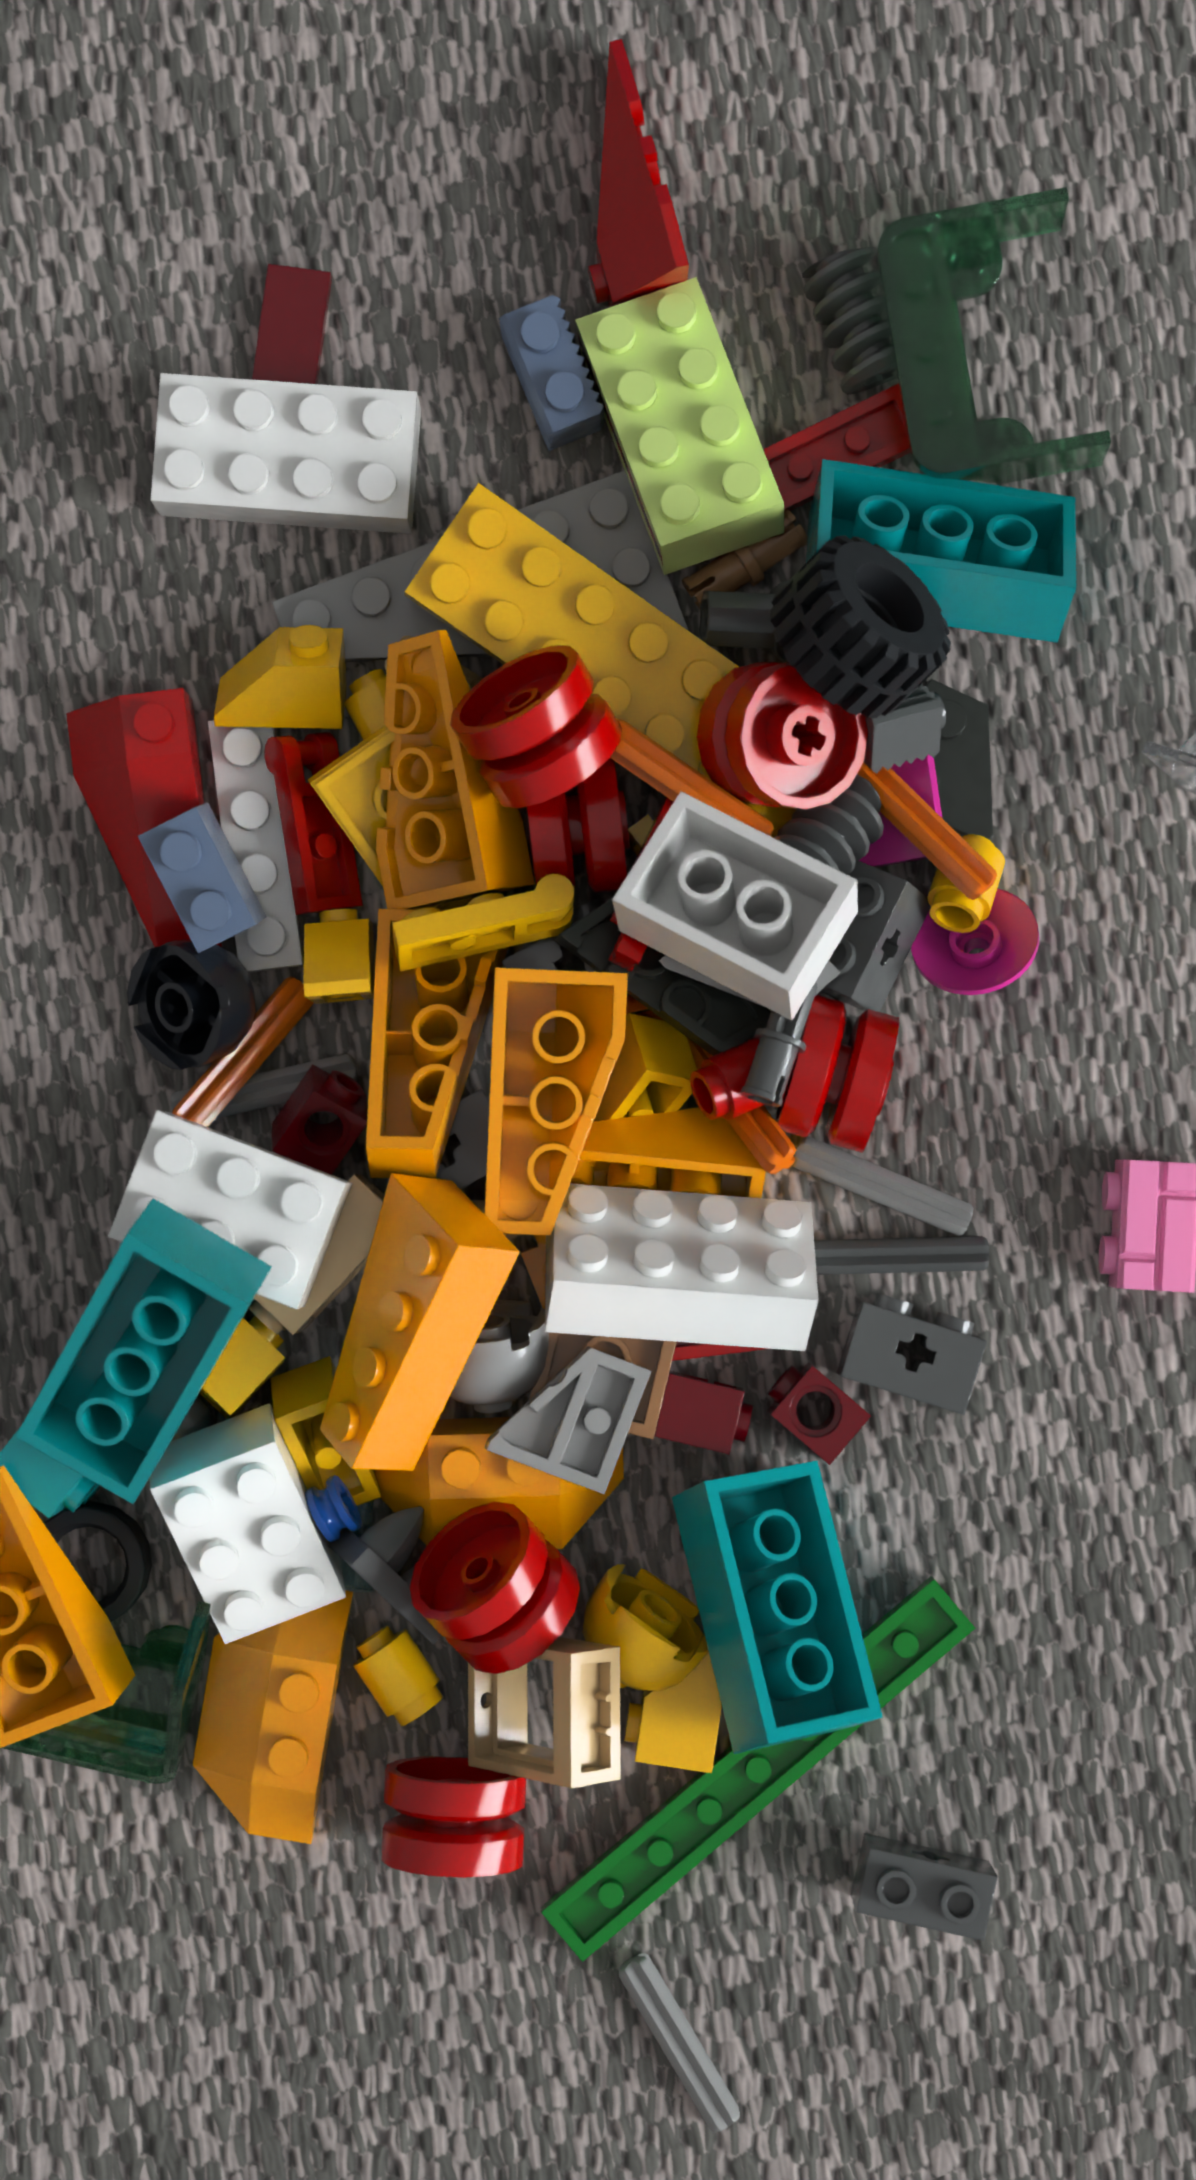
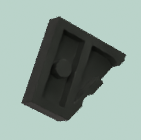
[927,678,993,841]

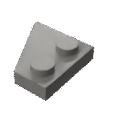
[484,1346,651,1494]

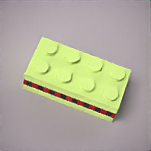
[575,277,784,575]

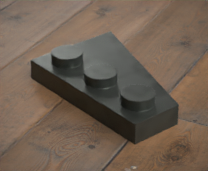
[555,897,771,1056]

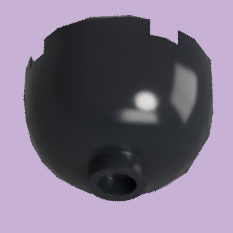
[127,939,256,1070]

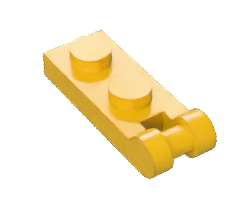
[392,874,574,972]

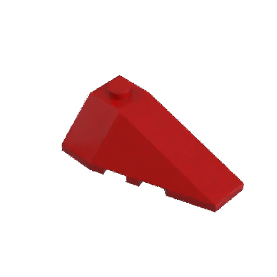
[588,39,689,307]
[66,688,222,947]

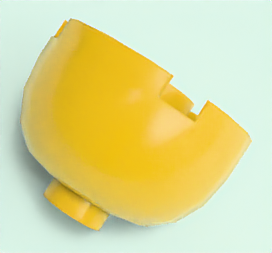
[583,1564,709,1691]

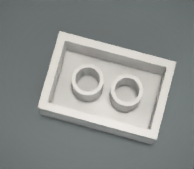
[612,791,858,1021]
[108,1110,353,1309]
[150,1403,346,1644]

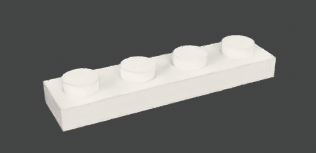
[208,720,304,973]

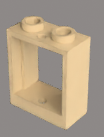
[249,1174,385,1335]
[468,1637,620,1788]

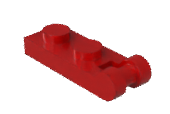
[264,732,363,915]

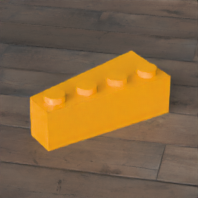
[366,909,508,1178]
[320,1173,520,1471]

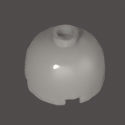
[449,1300,549,1413]

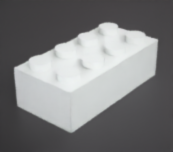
[150,373,421,534]
[545,1183,819,1351]

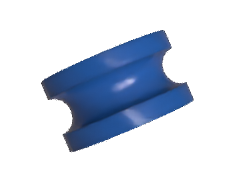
[305,1475,362,1542]

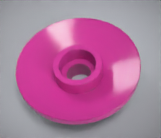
[911,888,1039,995]

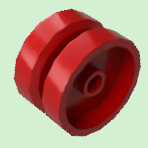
[450,645,622,808]
[696,662,868,809]
[527,758,630,894]
[775,995,899,1153]
[409,1502,580,1674]
[381,1756,526,1878]

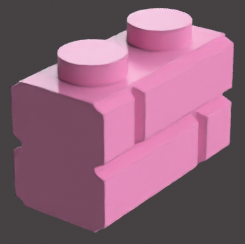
[1098,1159,1196,1293]

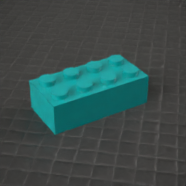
[806,459,1076,643]
[16,1198,272,1504]
[671,1460,883,1754]

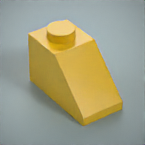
[214,625,347,729]
[303,909,376,1004]
[593,1013,697,1122]
[199,1316,285,1419]
[270,1356,381,1506]
[624,1652,722,1773]

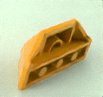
[373,1417,624,1549]
[192,1589,354,1844]

